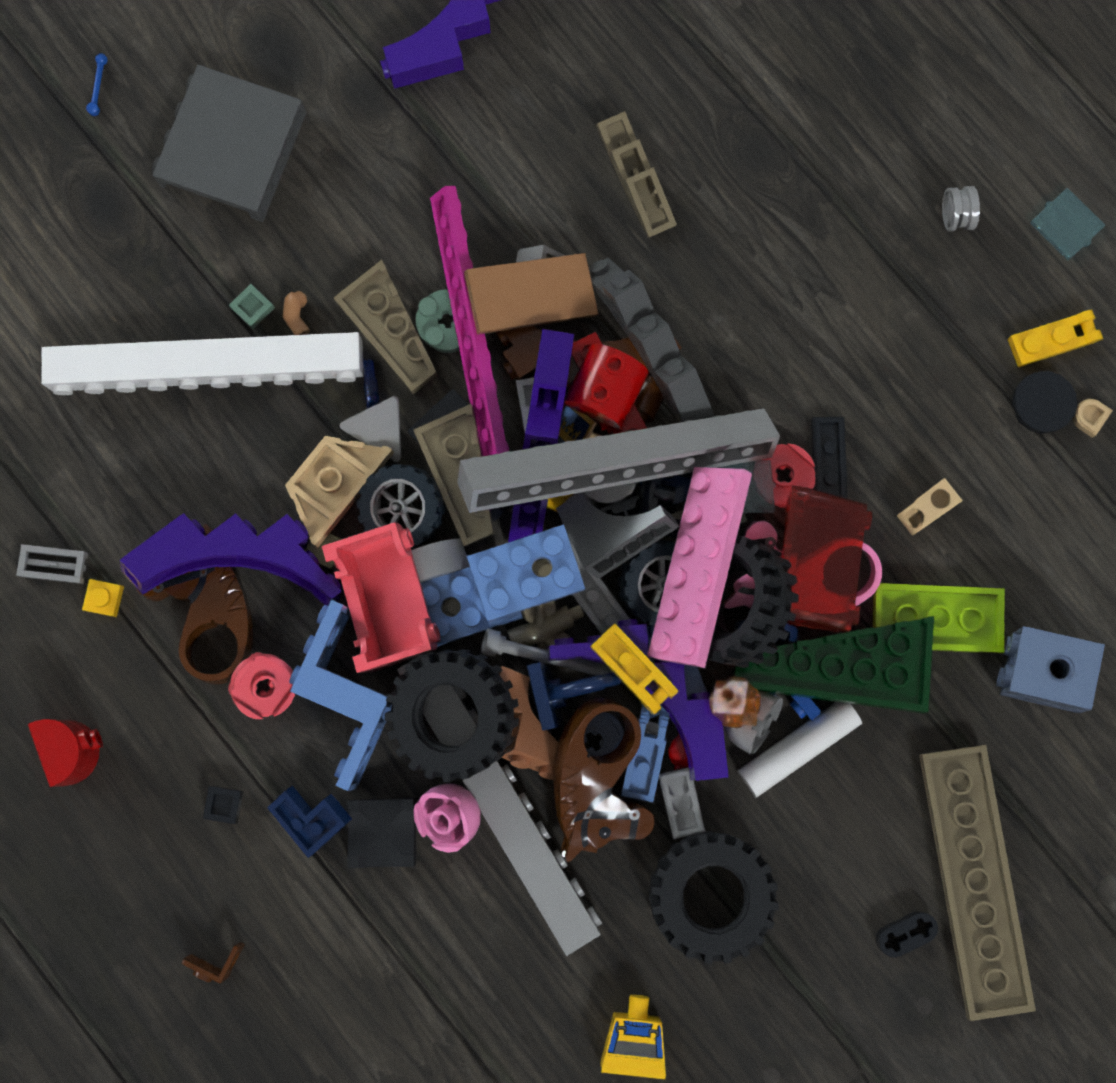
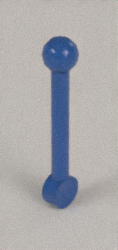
[86,53,108,116]

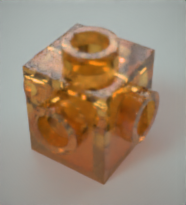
[709,677,761,728]

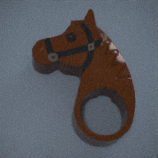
[136,524,253,684]
[553,698,654,862]

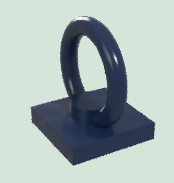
[527,662,622,731]

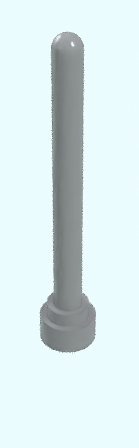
[481,628,614,676]

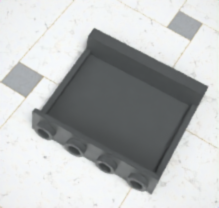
[152,65,307,222]

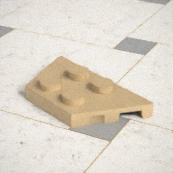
[285,436,394,548]

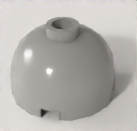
[722,689,783,754]

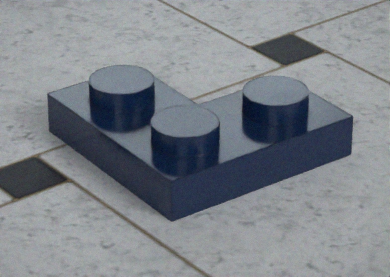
[267,785,352,858]

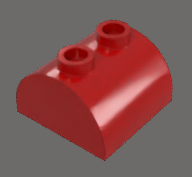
[564,344,649,431]
[28,719,103,787]

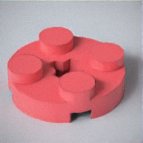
[752,443,816,508]
[228,652,295,719]

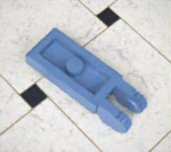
[621,707,669,802]

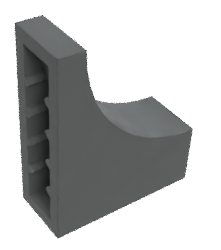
[556,492,679,579]

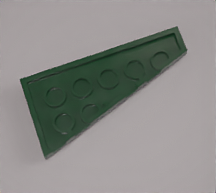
[731,616,934,714]

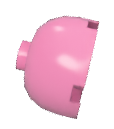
[413,783,481,853]

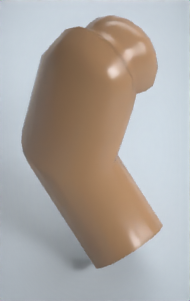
[282,291,310,335]

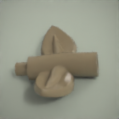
[507,600,584,669]

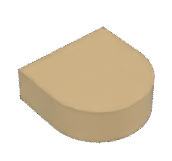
[1072,399,1113,438]

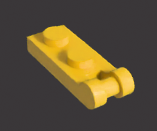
[1008,309,1103,367]
[590,623,678,715]

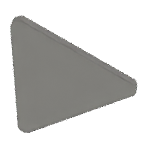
[340,396,401,462]

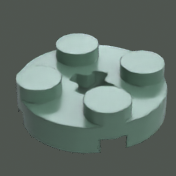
[416,289,460,353]

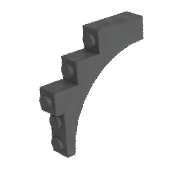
[589,258,715,423]

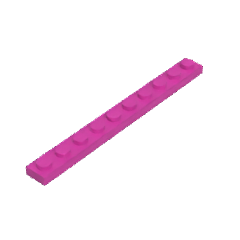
[430,186,509,456]

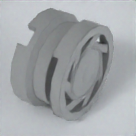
[942,186,980,232]

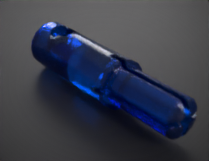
[363,359,380,409]

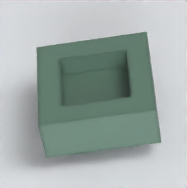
[229,284,275,329]

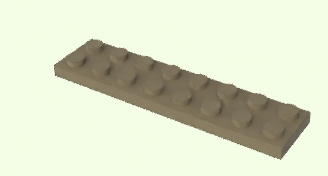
[919,745,1036,1021]

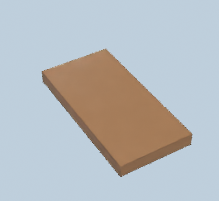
[464,253,598,334]

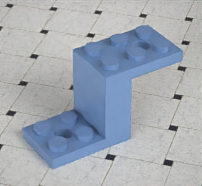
[421,525,585,647]
[289,600,392,791]

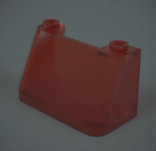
[781,485,872,633]

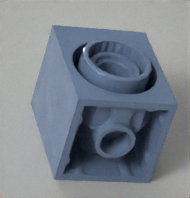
[996,626,1105,713]

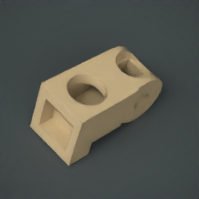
[896,478,963,536]

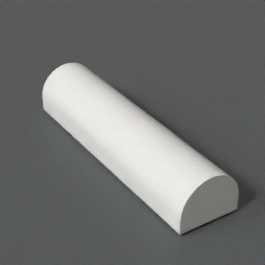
[737,702,862,798]

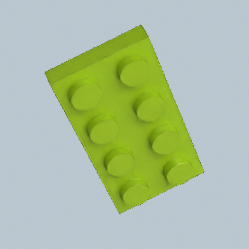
[873,583,1005,654]

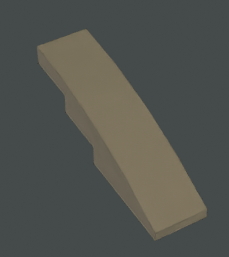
[596,111,677,238]

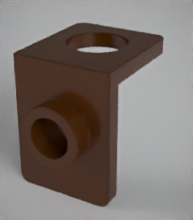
[181,942,245,984]

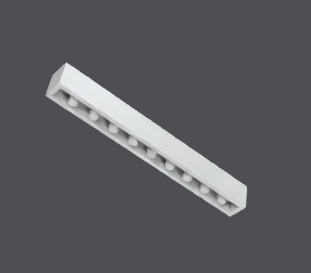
[42,332,364,395]

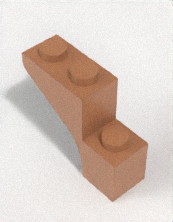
[499,666,558,780]

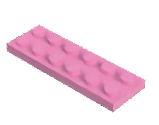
[647,467,752,668]

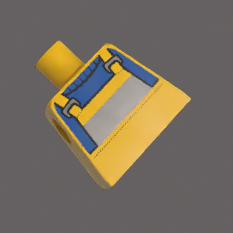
[600,995,666,1079]

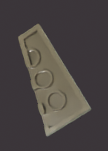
[333,260,437,394]
[414,404,495,547]

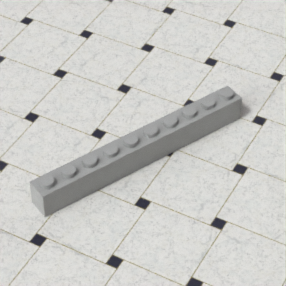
[457,408,780,513]
[397,651,602,956]

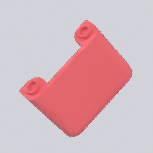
[322,522,441,673]

